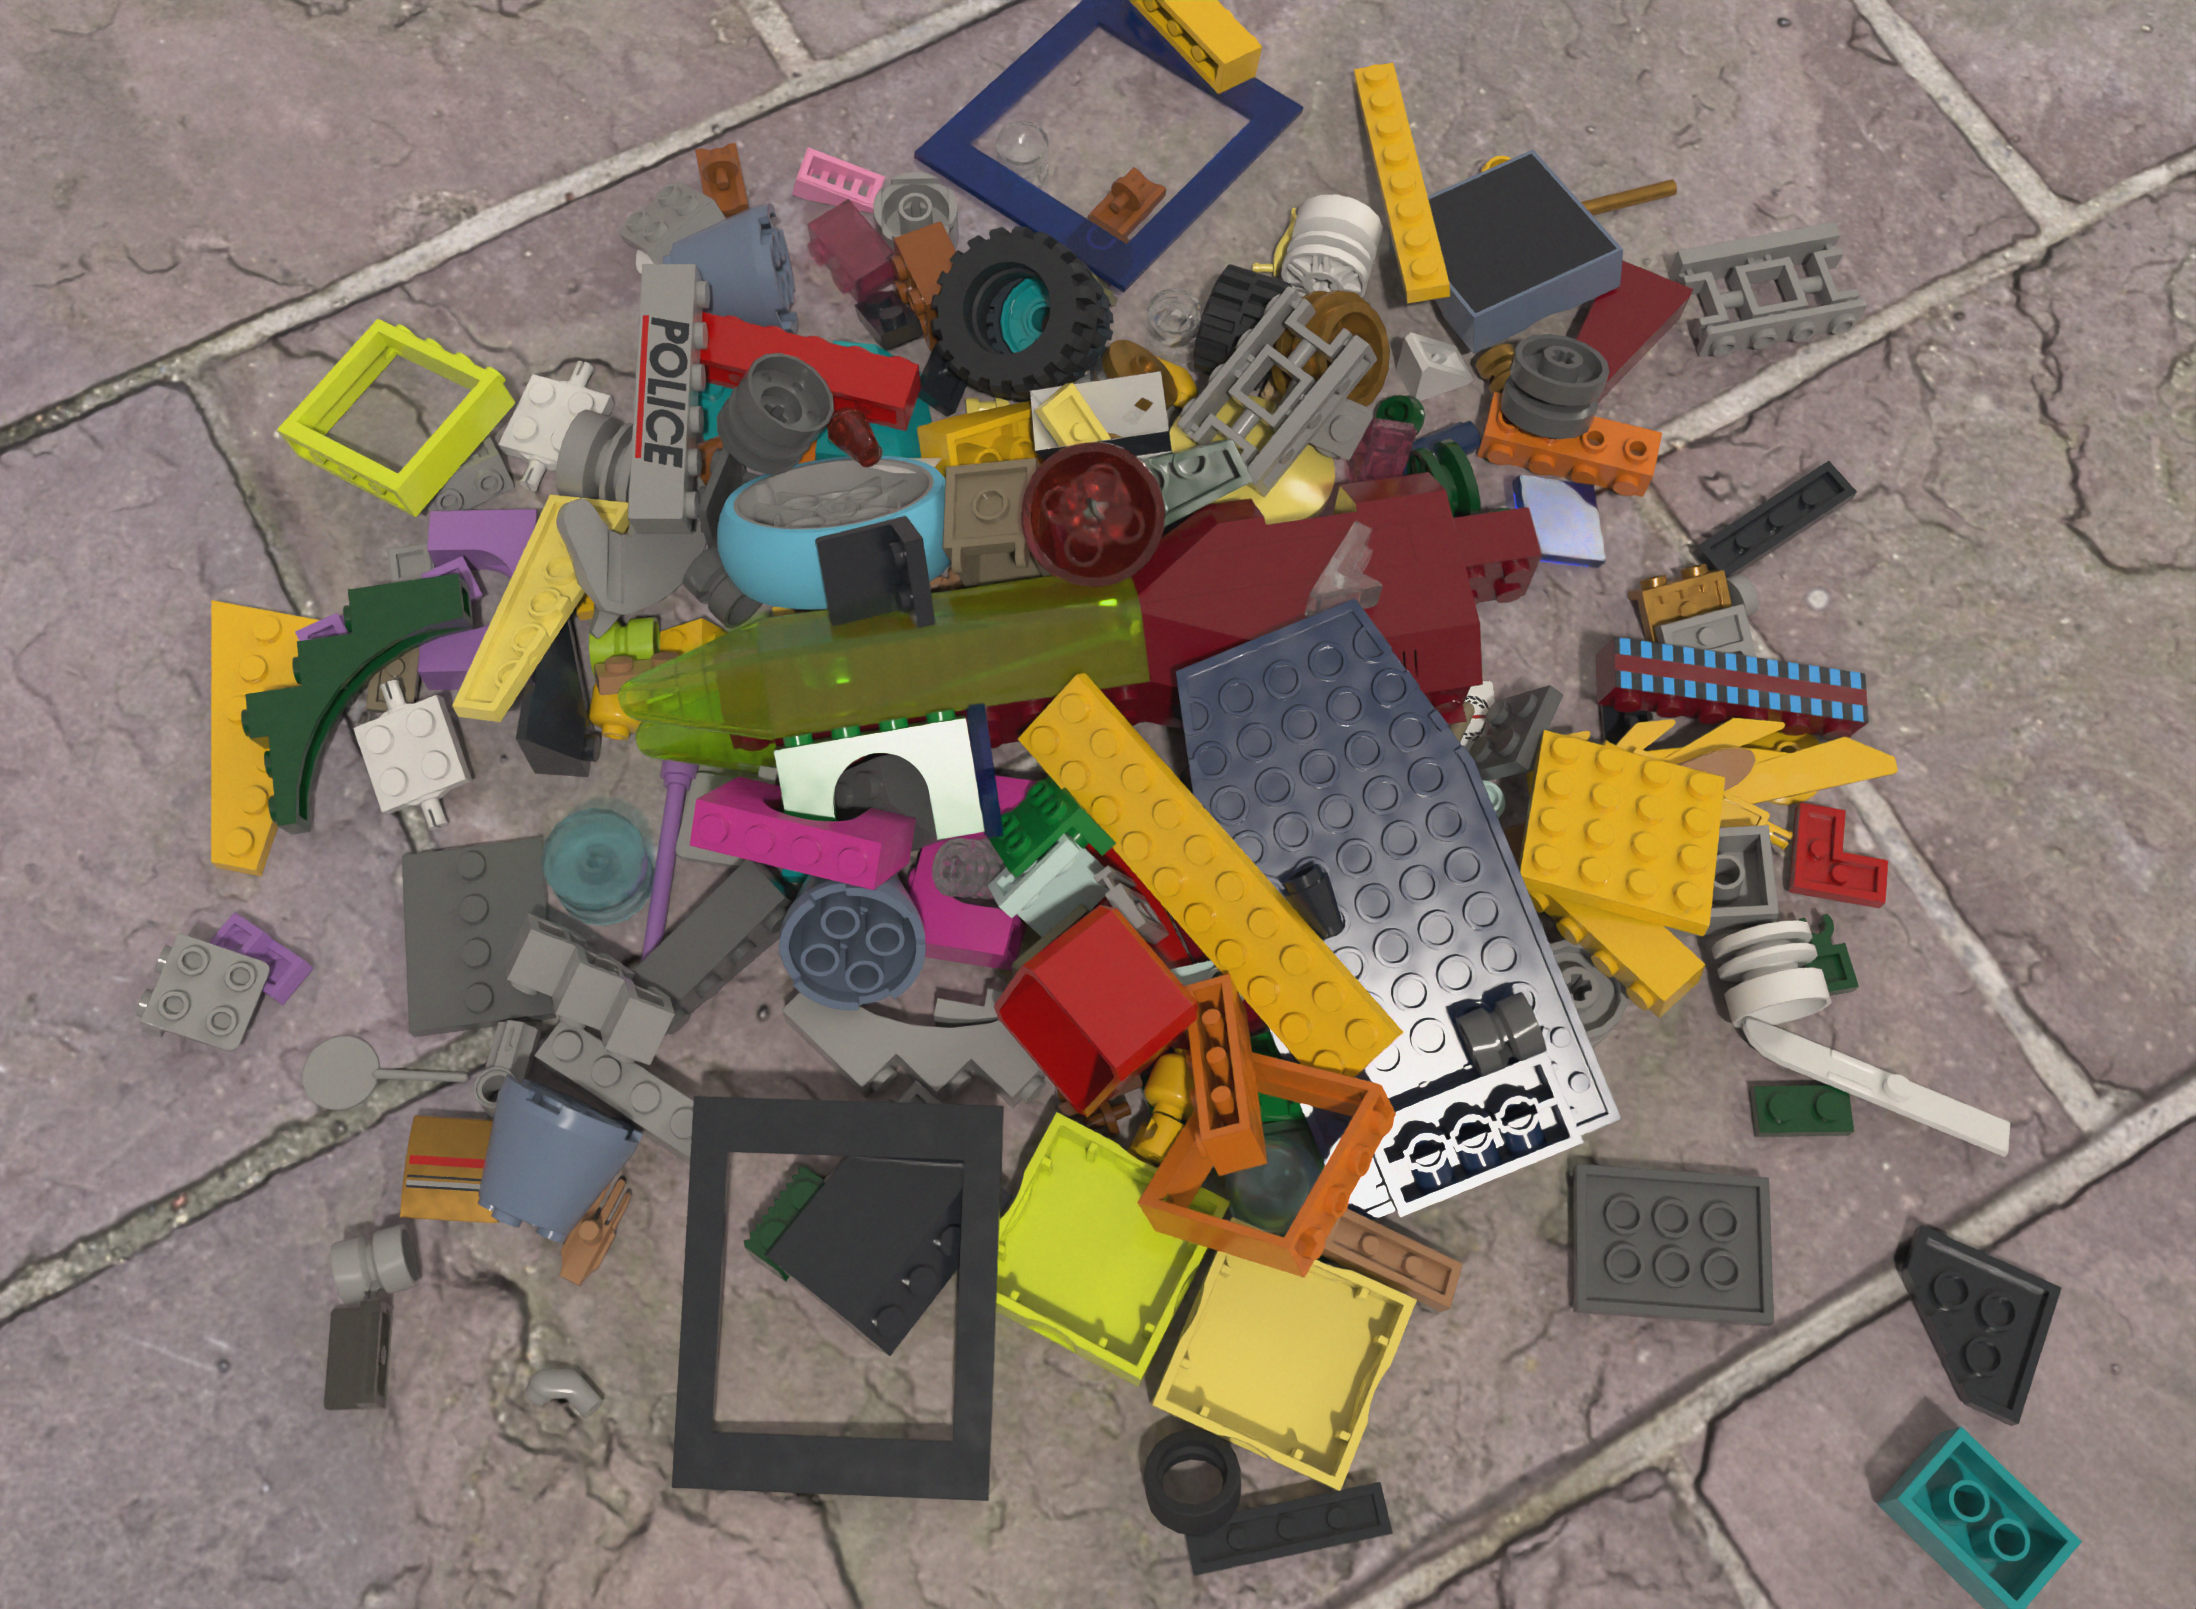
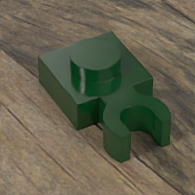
[1799,914,1859,996]

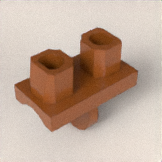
[695,143,749,218]
[1088,167,1166,238]

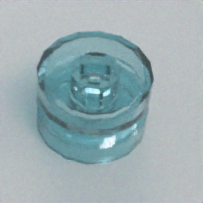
[541,808,655,926]

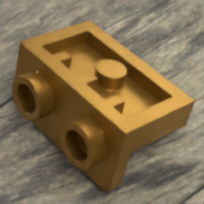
[1627,564,1732,643]

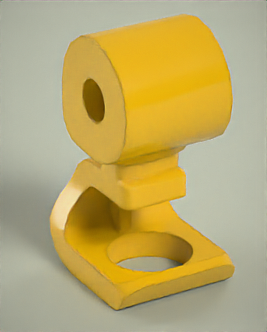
[1127,1113,1184,1167]

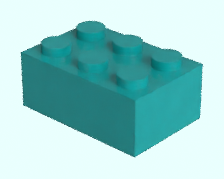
[1877,1426,2082,1609]

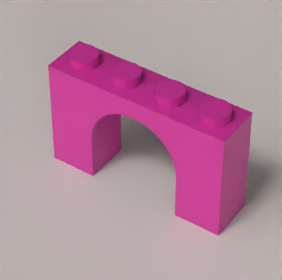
[908,773,1039,971]
[689,776,916,890]

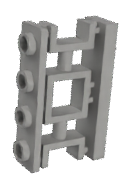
[1668,222,1867,357]
[1177,286,1377,498]

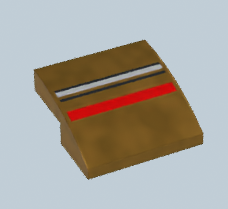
[400,1115,500,1223]

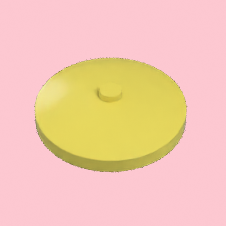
[1169,396,1335,525]

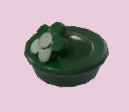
[1375,395,1425,445]

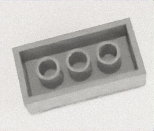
[1664,825,1779,937]

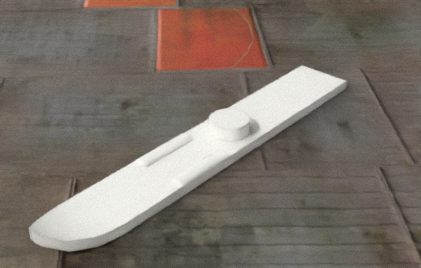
[1743,1019,2010,1157]

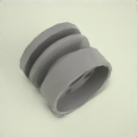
[556,409,633,503]

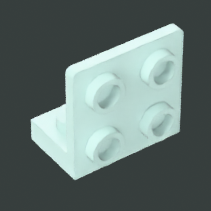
[988,832,1110,937]

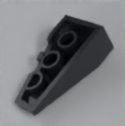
[516,615,600,777]

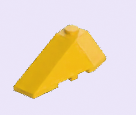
[917,401,1046,479]

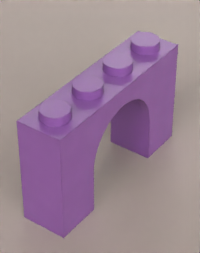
[418,509,540,690]

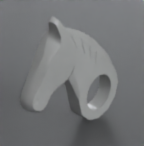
[556,476,706,639]

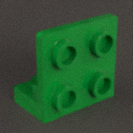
[987,776,1116,877]

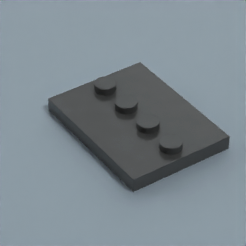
[402,838,556,1037]
[1573,1164,1774,1327]

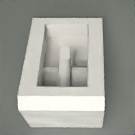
[1396,332,1474,401]

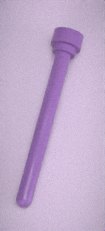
[641,755,699,962]

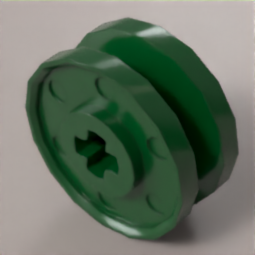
[1406,438,1481,518]

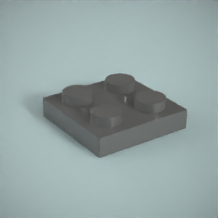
[1469,685,1563,781]

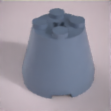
[663,203,798,333]
[779,873,926,1010]
[478,1074,644,1243]

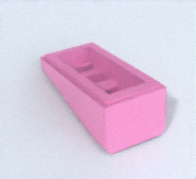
[792,147,885,213]

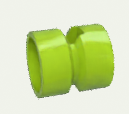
[589,617,660,677]

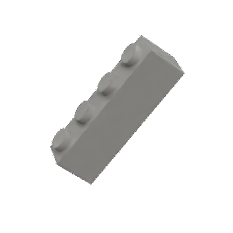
[534,1020,694,1165]

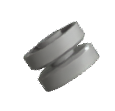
[1550,939,1628,1049]

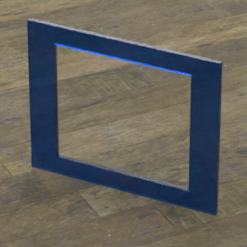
[914,0,1304,293]

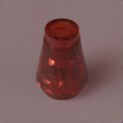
[827,407,883,467]

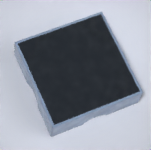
[1389,150,1623,354]

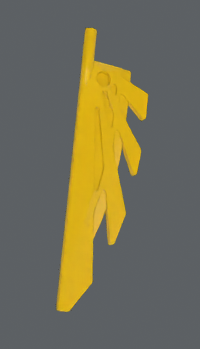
[1526,718,1898,804]

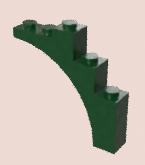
[241,573,474,835]

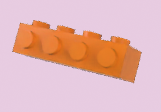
[1477,392,1662,497]
[1184,974,1268,1176]

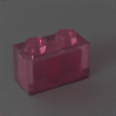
[807,199,897,303]

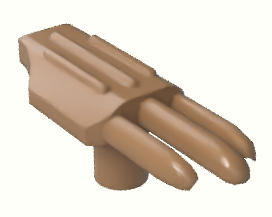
[559,1179,631,1287]

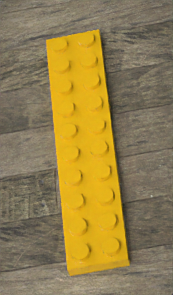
[1018,673,1404,1078]

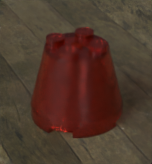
[1021,442,1165,587]

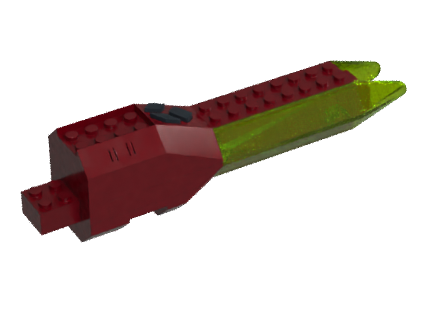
[618,472,1542,774]

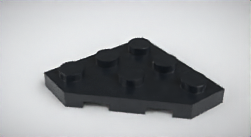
[1901,1225,2062,1426]

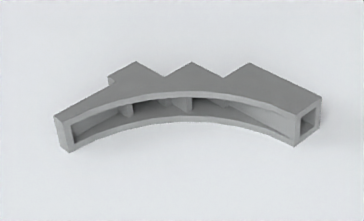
[782,993,1046,1109]

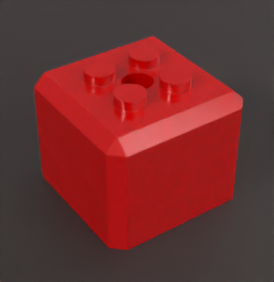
[993,905,1198,1118]

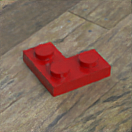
[1788,802,1888,909]

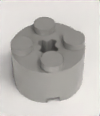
[873,172,959,268]

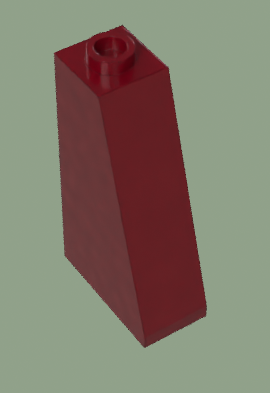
[1576,260,1694,403]

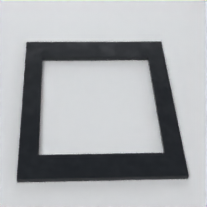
[672,1096,1004,1501]

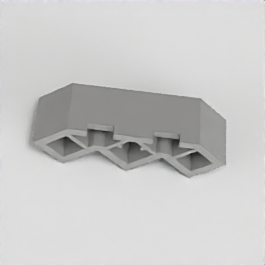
[505,913,675,1065]

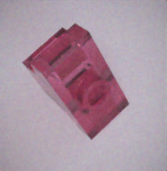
[1345,418,1417,484]

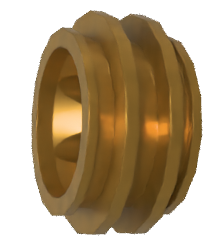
[1271,290,1390,407]

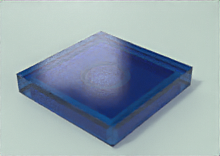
[1512,475,1606,568]
[966,703,1004,838]

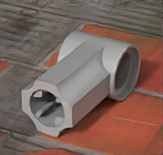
[474,1020,541,1119]

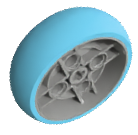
[717,455,951,609]

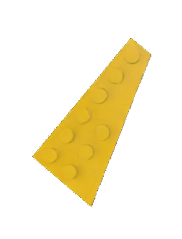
[211,600,319,877]

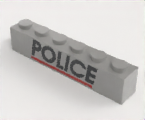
[628,264,710,534]

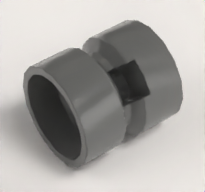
[683,545,763,628]
[1456,992,1547,1077]

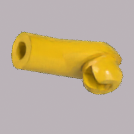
[1156,356,1198,409]

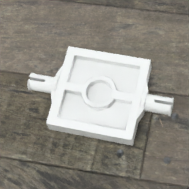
[498,361,614,491]
[353,680,472,830]

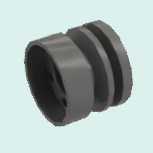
[717,353,834,475]

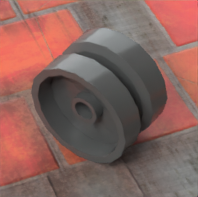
[1500,334,1609,439]

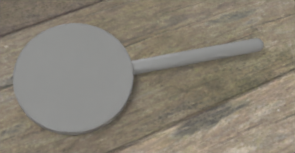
[302,1036,469,1111]

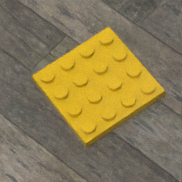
[1518,730,1725,936]

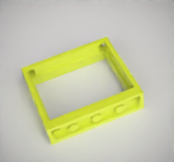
[277,319,516,518]

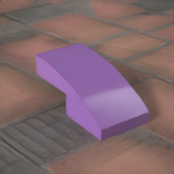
[208,912,314,1005]

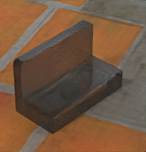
[324,1300,394,1411]

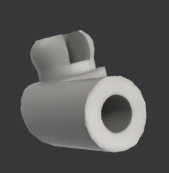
[526,1369,603,1418]

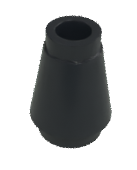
[1283,864,1345,940]

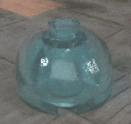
[1225,1136,1321,1236]

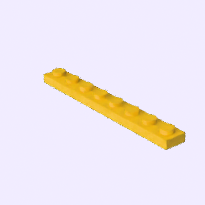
[1354,62,1450,304]

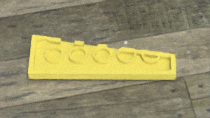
[452,495,630,722]

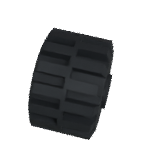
[1194,264,1292,391]

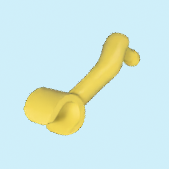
[1252,208,1297,277]

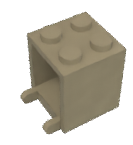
[943,458,1060,588]

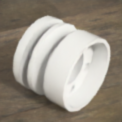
[1281,194,1383,298]
[1711,920,1832,1029]

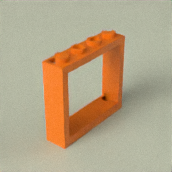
[1137,1052,1396,1278]

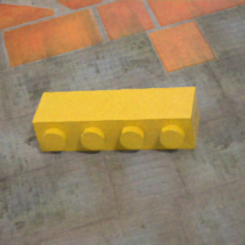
[1129,0,1262,94]
[1528,890,1706,1018]

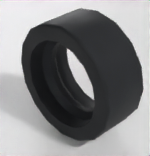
[1144,1429,1241,1535]

